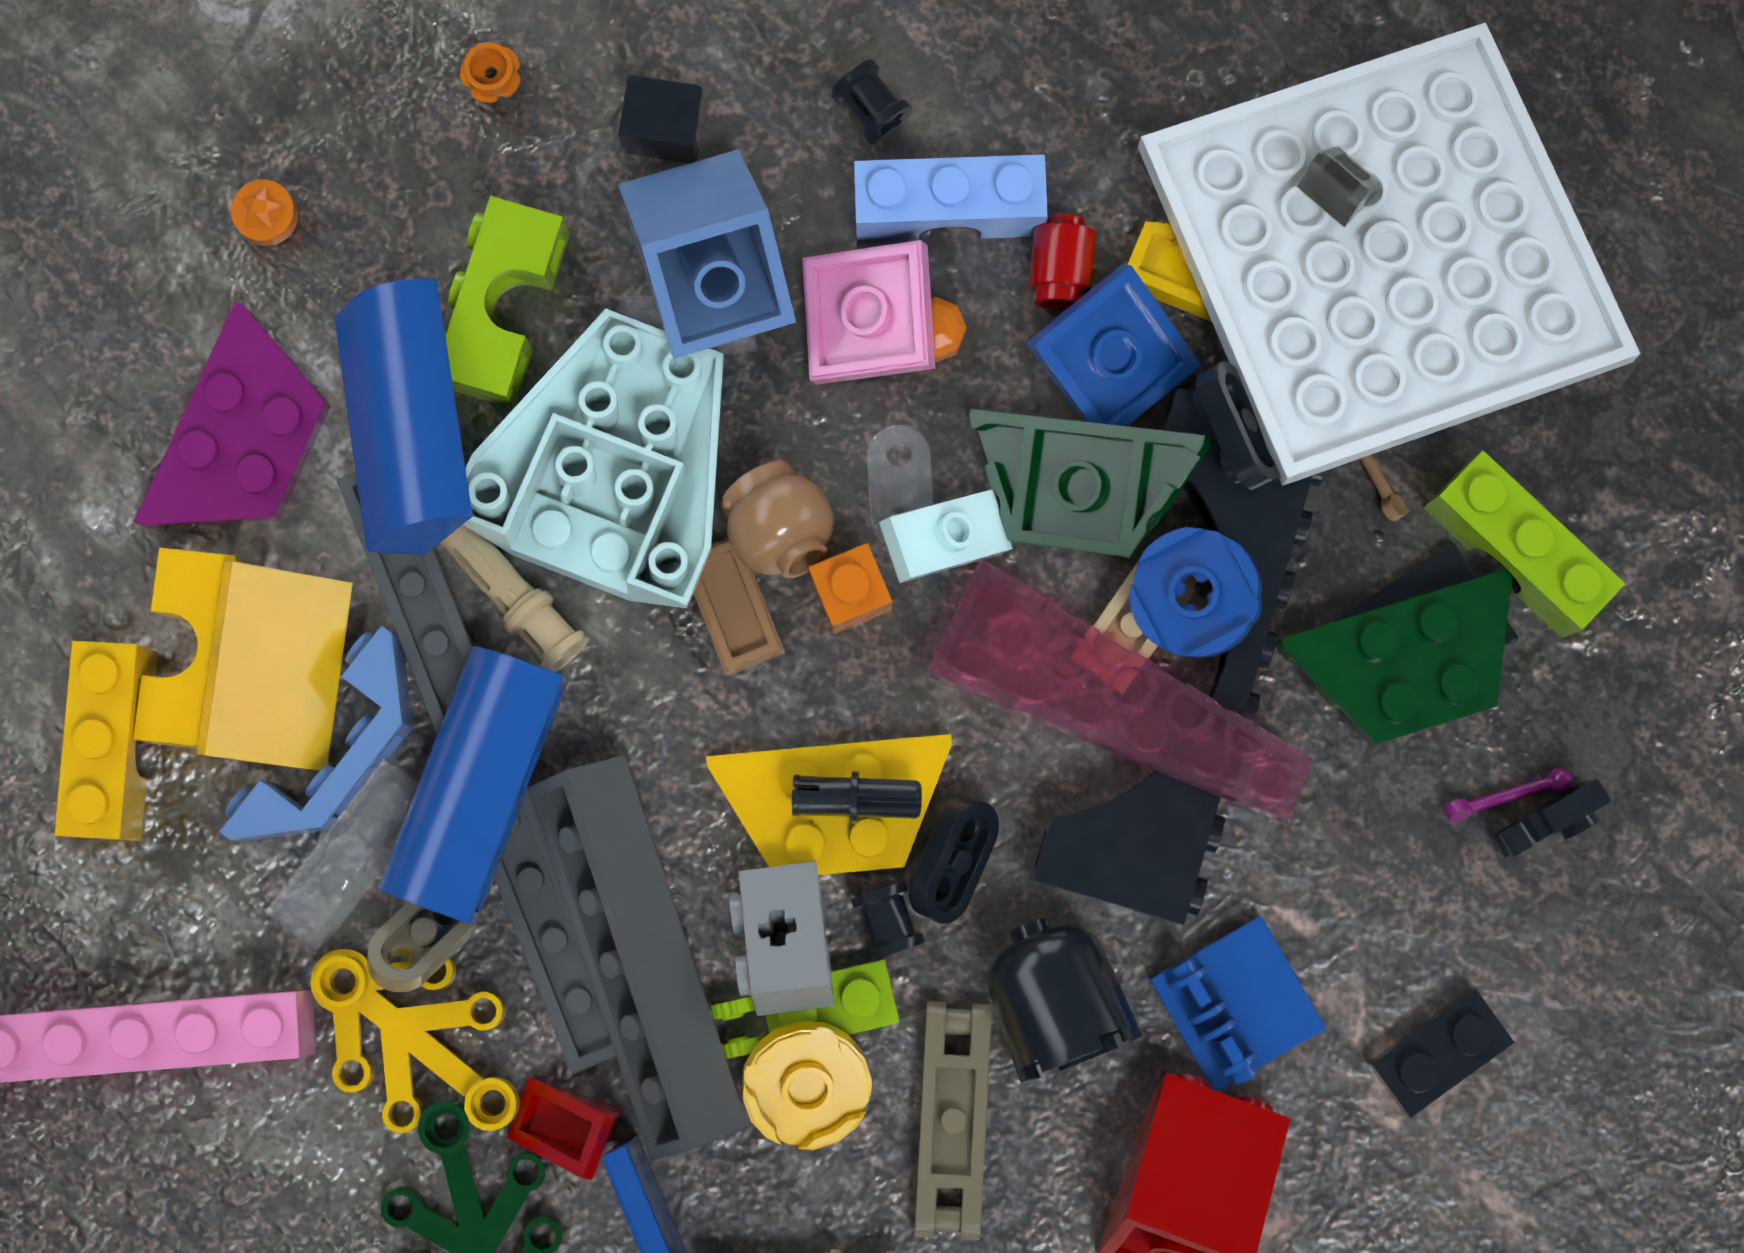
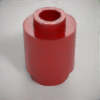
[1029,214,1096,311]

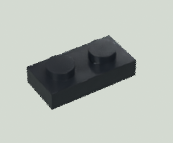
[1368,988,1515,1118]

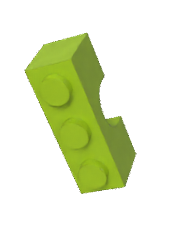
[445,196,570,408]
[1423,451,1626,638]

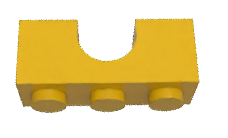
[133,548,250,748]
[54,641,158,842]

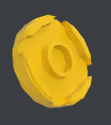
[742,1021,872,1150]

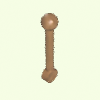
[1360,454,1408,521]

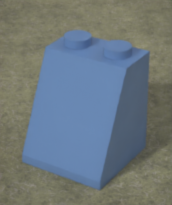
[618,149,796,359]

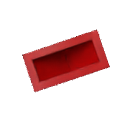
[507,1076,624,1181]

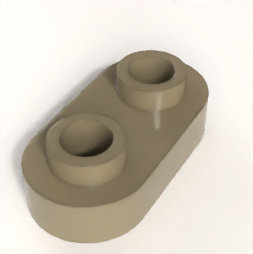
[367,902,478,992]

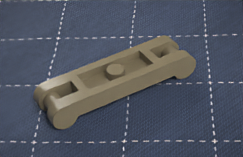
[914,1000,992,1241]

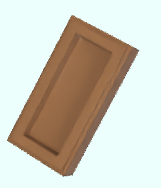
[693,538,785,676]

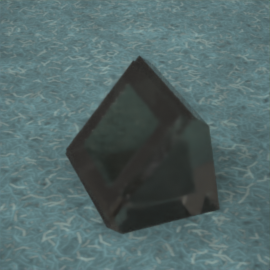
[1296,146,1382,228]

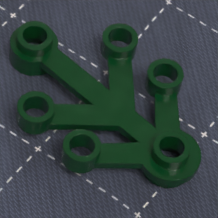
[380,1100,565,1253]

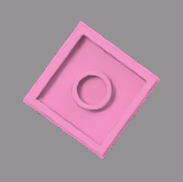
[802,240,936,384]

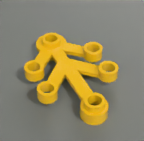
[310,949,520,1134]

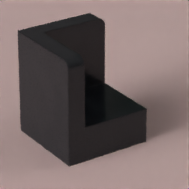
[618,75,703,163]

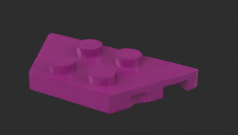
[134,301,331,529]

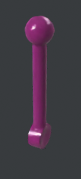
[1444,767,1574,823]

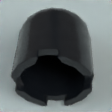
[986,918,1142,1084]

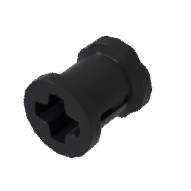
[831,60,913,145]
[850,881,925,961]

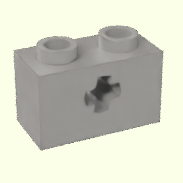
[729,861,835,1016]

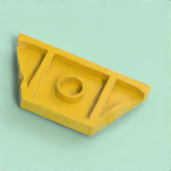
[706,734,952,875]

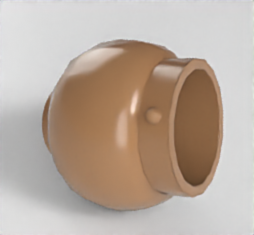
[720,460,835,578]

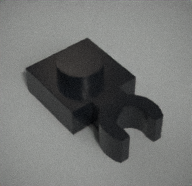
[1491,779,1611,858]

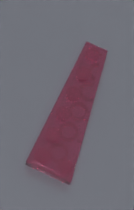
[928,560,1314,825]

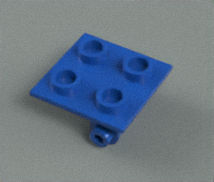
[1150,916,1326,1091]

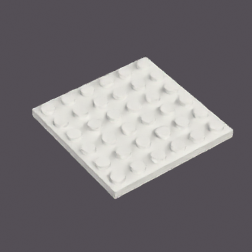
[1138,22,1640,486]

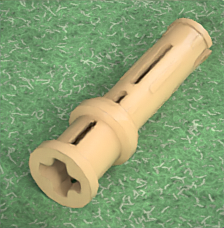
[440,525,589,673]

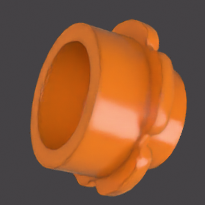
[460,42,521,103]

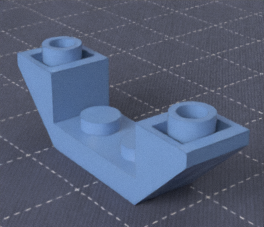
[220,625,414,841]

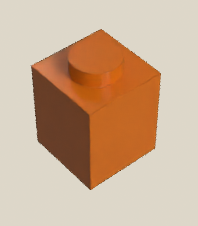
[808,543,893,635]

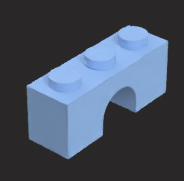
[854,155,1047,243]

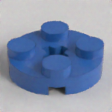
[1129,527,1262,658]

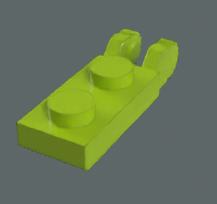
[711,959,900,1059]

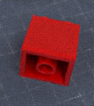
[1097,1073,1291,1253]

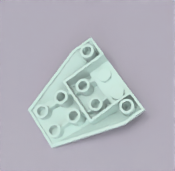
[463,309,724,608]

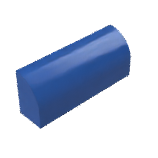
[334,278,473,555]
[378,646,568,925]

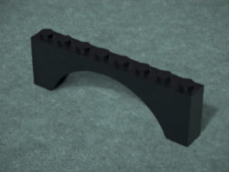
[1030,388,1326,925]

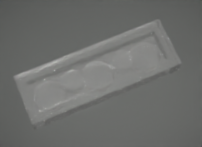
[265,758,419,951]

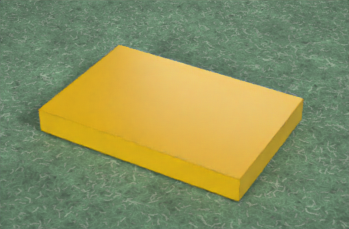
[196,561,353,771]

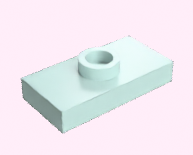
[879,489,1013,583]

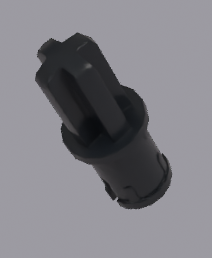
[792,771,922,824]

